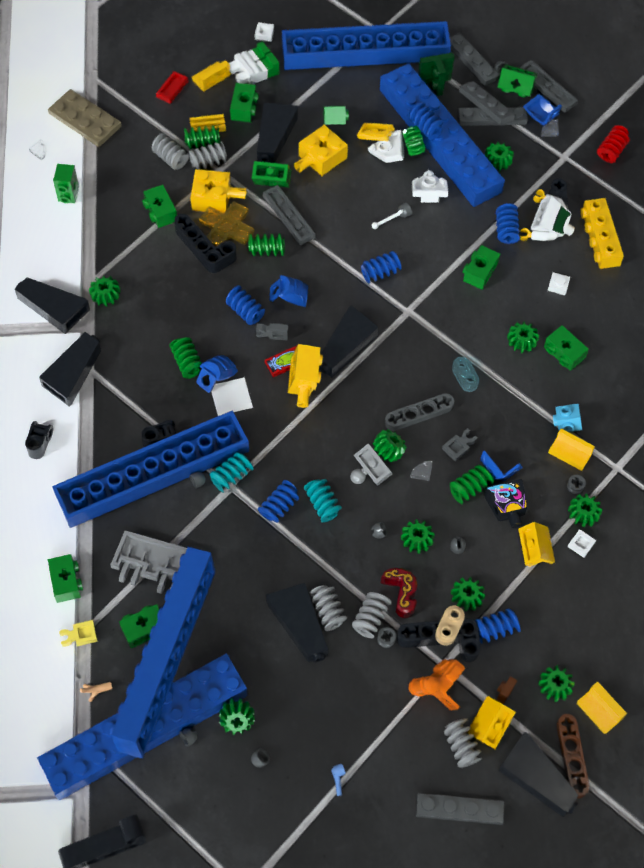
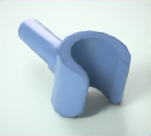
[332,764,346,796]

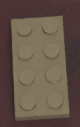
[47,89,122,147]

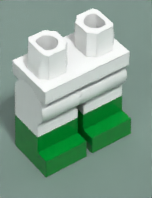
[229,41,279,85]

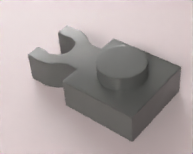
[256,323,288,340]
[442,428,478,462]

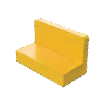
[192,60,230,92]
[548,429,595,471]
[519,522,555,567]
[577,682,627,734]
[467,696,516,749]

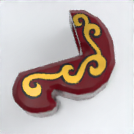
[381,567,417,618]

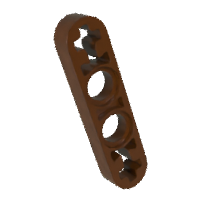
[557,714,589,798]

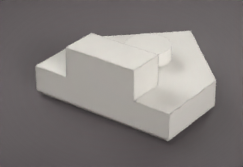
[368,130,404,163]
[412,170,448,202]

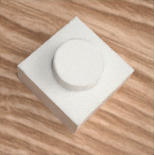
[255,22,274,41]
[548,272,570,295]
[568,529,596,558]

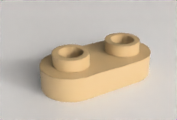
[435,606,465,646]

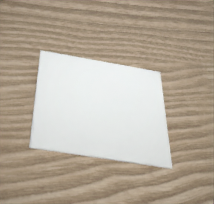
[211,378,253,416]

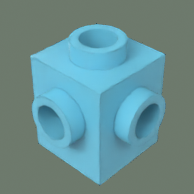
[553,404,582,432]

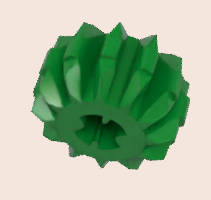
[402,126,425,156]
[485,142,514,172]
[89,275,121,307]
[507,321,539,353]
[373,429,407,462]
[568,493,602,527]
[401,519,435,554]
[451,577,485,612]
[538,665,575,702]
[219,698,255,735]

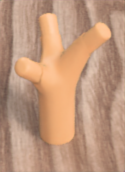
[80,682,112,702]

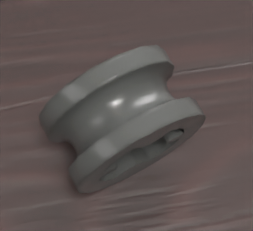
[567,475,586,494]
[377,627,396,648]

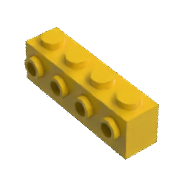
[580,198,624,269]

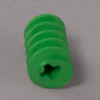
[184,125,220,150]
[249,233,285,257]
[169,337,202,379]
[450,465,494,504]

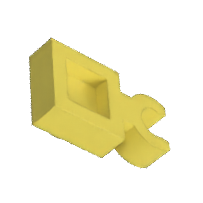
[59,620,98,647]

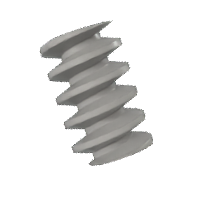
[152,133,189,170]
[188,141,227,170]
[310,585,347,631]
[352,592,392,638]
[444,718,482,768]

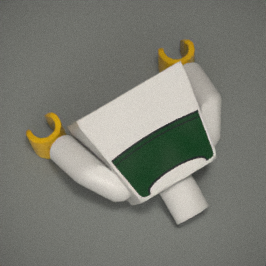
[520,189,575,241]

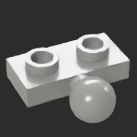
[350,443,393,486]

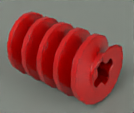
[597,125,630,163]

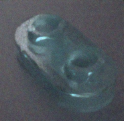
[452,357,479,392]

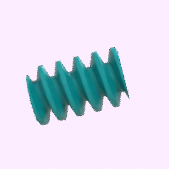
[210,452,254,493]
[304,479,342,523]

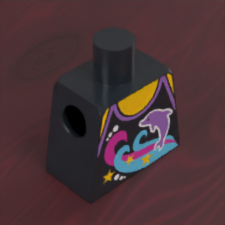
[484,479,527,528]

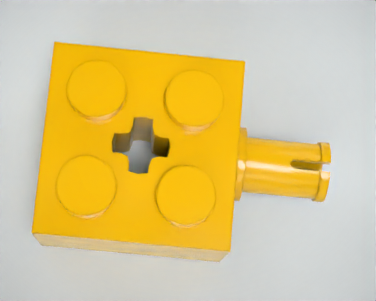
[294,124,348,176]
[191,169,247,214]
[288,344,323,408]

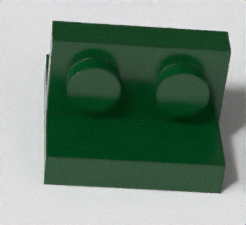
[418,52,454,96]

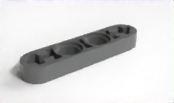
[385,394,454,431]

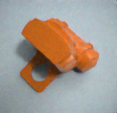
[409,659,465,711]

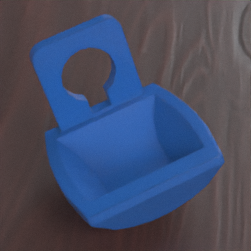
[523,94,562,126]
[269,275,308,307]
[196,355,238,393]
[480,450,523,481]

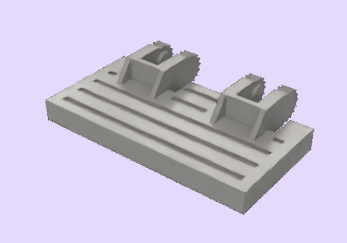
[111,531,187,594]

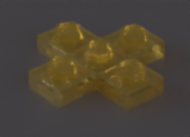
[200,201,254,247]

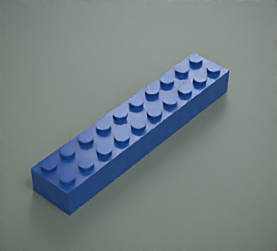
[282,21,451,70]
[380,63,505,207]
[52,410,249,528]
[110,547,216,759]
[36,653,248,801]

